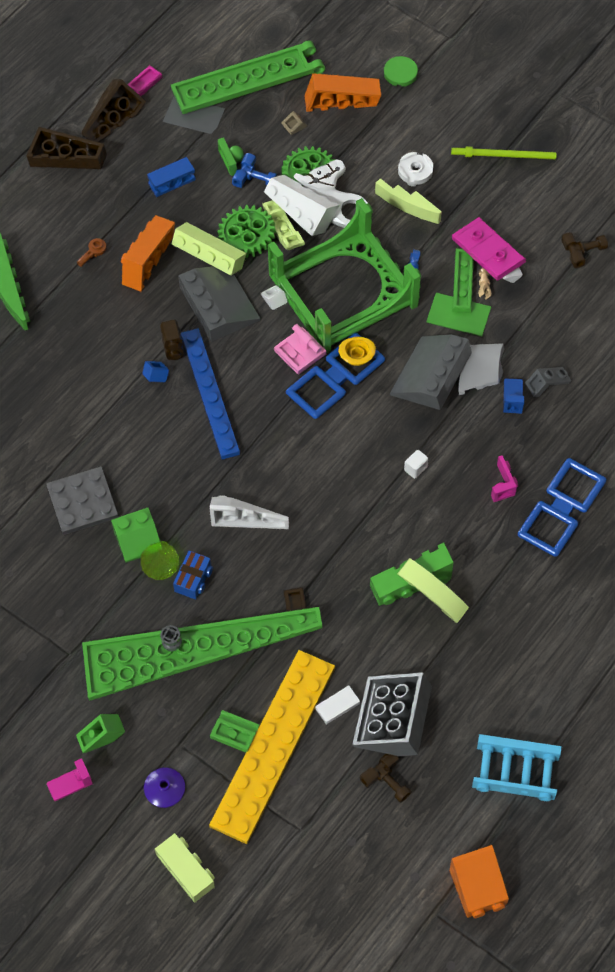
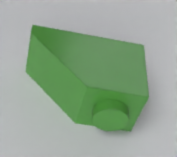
[76,714,125,753]

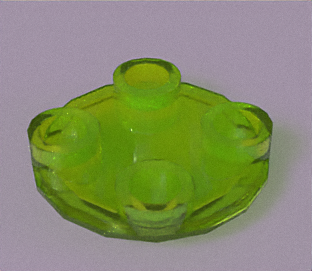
[141,541,179,580]

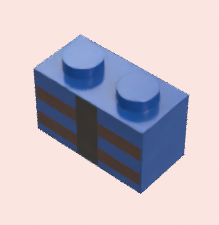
[173,551,213,600]

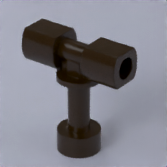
[561,232,608,268]
[360,754,412,803]

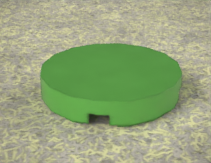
[384,56,418,87]

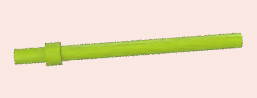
[451,146,556,159]

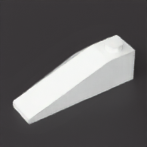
[210,496,289,529]

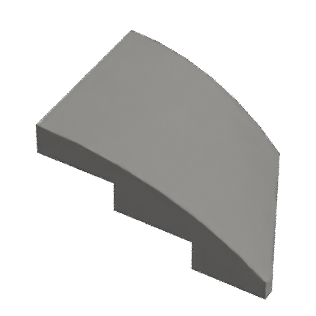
[458,344,505,395]

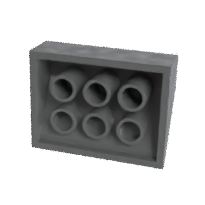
[178,266,260,342]
[390,334,472,410]
[352,673,432,756]

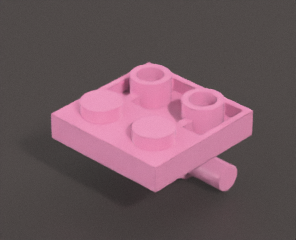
[274,324,326,375]

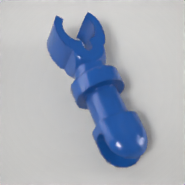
[408,249,420,269]

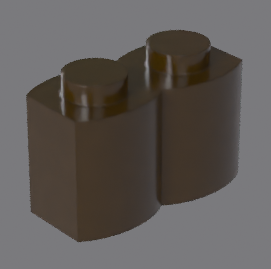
[160,320,184,360]

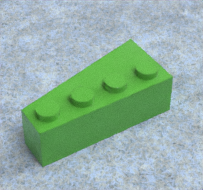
[370,543,453,606]

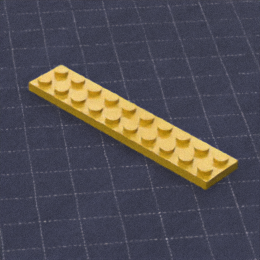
[209,650,335,844]

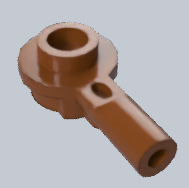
[77,238,106,267]

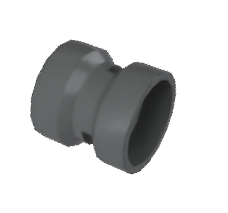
[160,625,182,652]

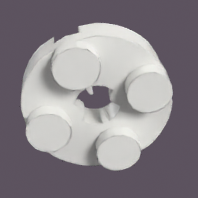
[398,152,433,186]

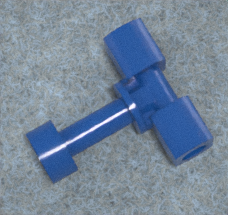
[232,153,277,188]

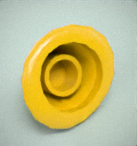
[338,337,376,366]

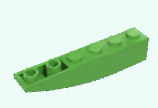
[0,233,30,330]

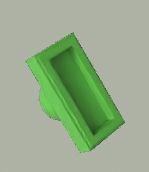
[218,138,244,176]

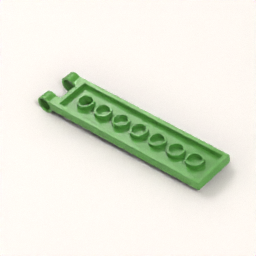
[171,41,325,114]

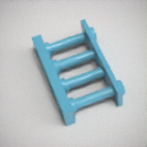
[472,734,561,801]

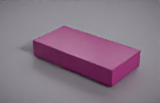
[127,65,162,96]

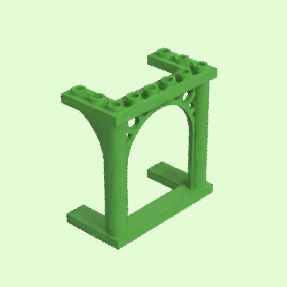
[268,198,421,354]

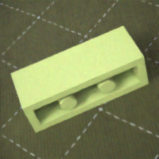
[155,833,215,903]

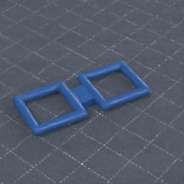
[286,333,385,419]
[518,458,606,557]

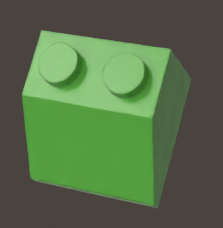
[111,508,162,563]

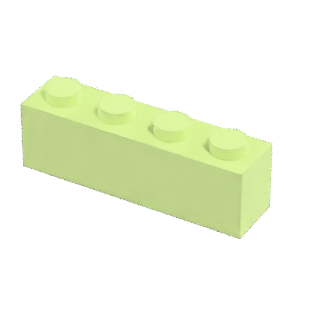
[172,222,246,275]

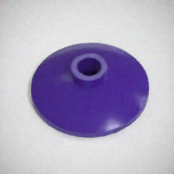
[144,768,185,808]

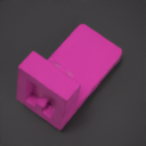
[491,456,518,502]
[47,758,92,801]

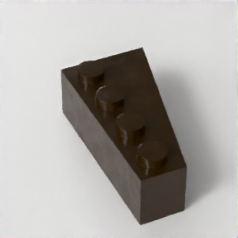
[26,127,107,169]

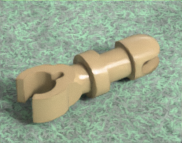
[478,267,492,299]

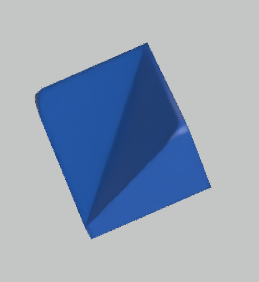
[143,361,169,382]

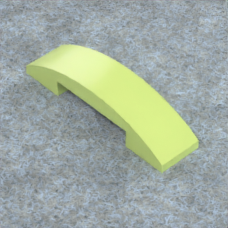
[262,200,305,250]
[398,558,469,623]

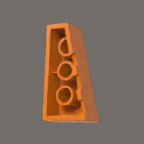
[305,74,381,112]
[121,215,175,292]

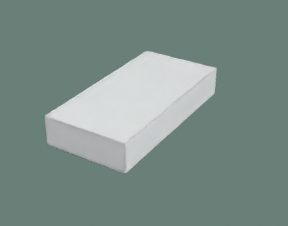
[315,686,360,725]

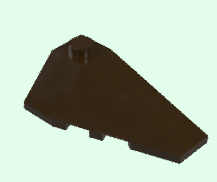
[80,79,146,142]

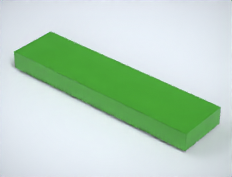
[453,248,473,313]

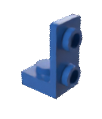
[503,379,524,414]

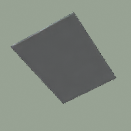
[163,96,225,134]

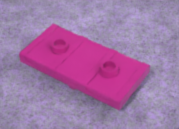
[452,217,526,281]

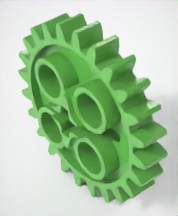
[282,146,336,186]
[218,205,276,258]

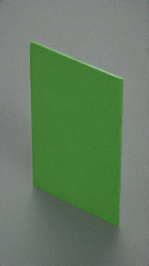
[426,293,491,337]

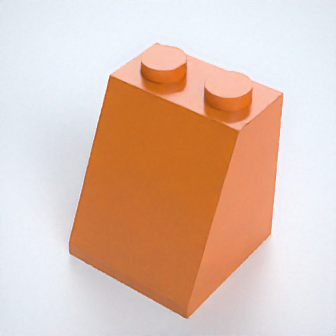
[449,845,509,918]

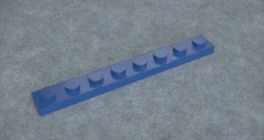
[181,328,240,459]

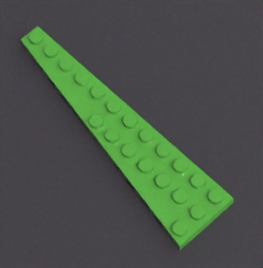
[82,607,322,701]

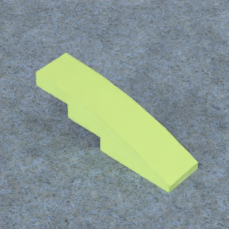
[375,179,442,224]

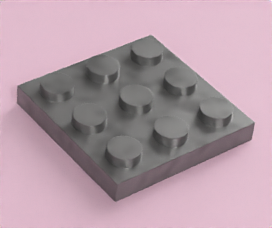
[46,467,118,535]

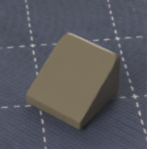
[281,111,308,135]

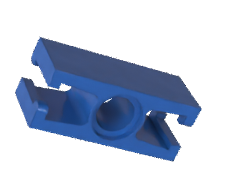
[147,157,196,197]

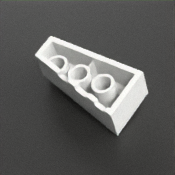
[264,175,340,236]

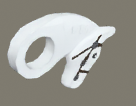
[294,159,368,228]

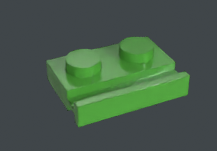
[210,710,259,753]

